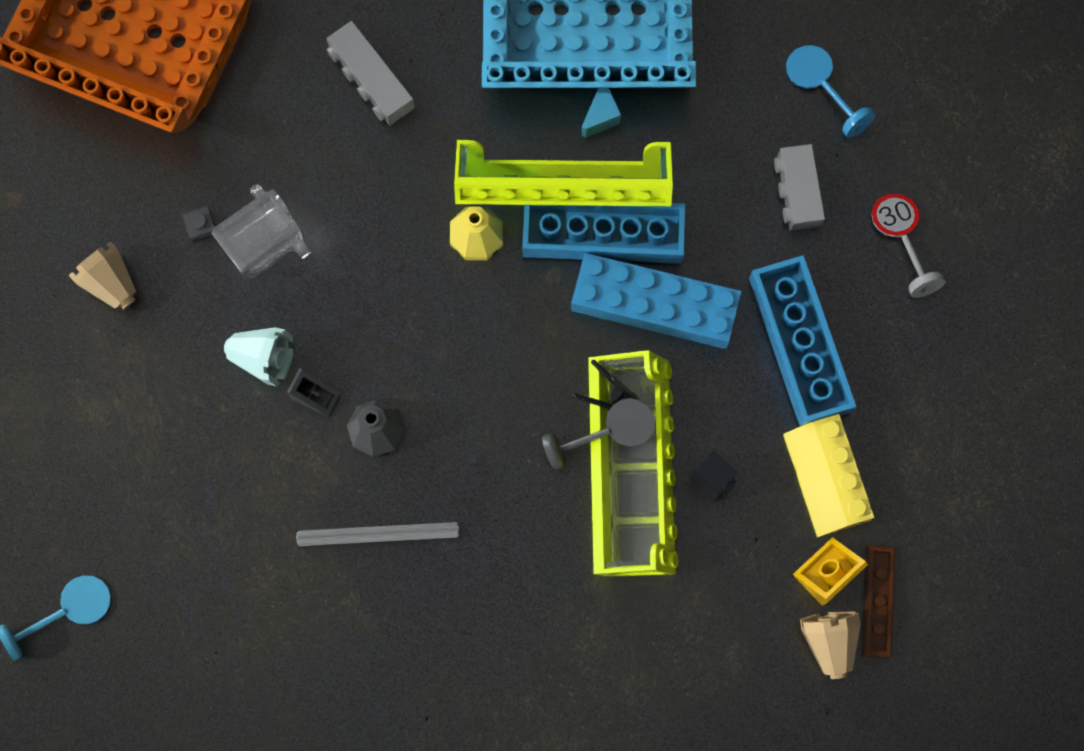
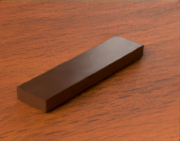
[862,545,896,658]

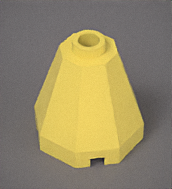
[450,207,503,260]

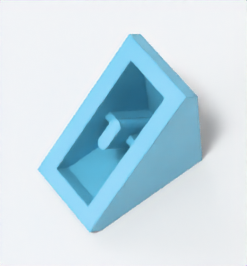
[582,88,621,138]

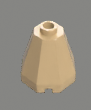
[69,242,137,310]
[800,611,861,679]

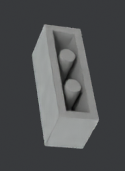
[774,144,825,231]

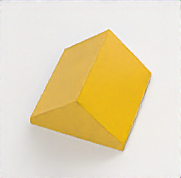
[793,537,868,606]

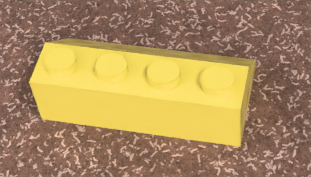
[783,414,874,538]

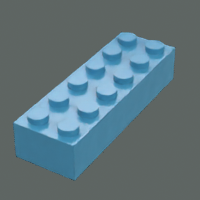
[522,203,685,264]
[571,253,741,349]
[749,255,856,427]

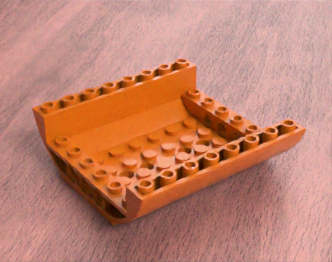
[0,0,252,133]

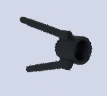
[572,360,639,410]

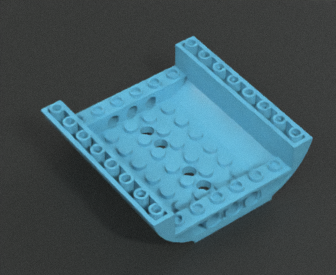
[482,0,696,88]

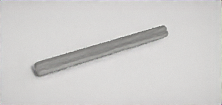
[296,522,460,546]

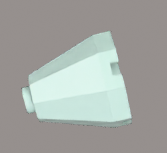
[224,327,294,387]

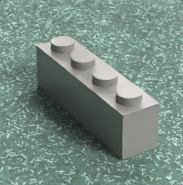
[326,21,415,126]

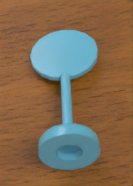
[0,575,111,661]

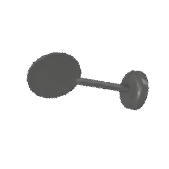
[542,398,655,471]

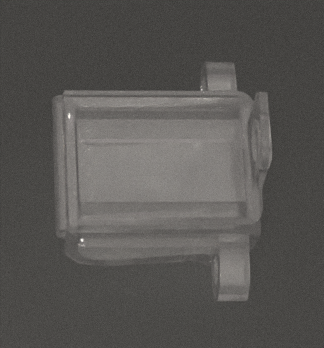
[211,183,311,277]

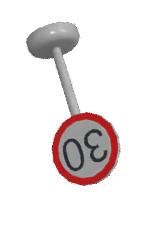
[871,193,946,298]

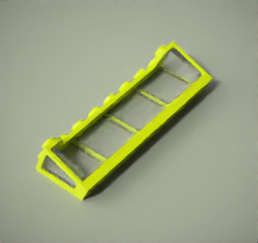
[589,350,679,576]

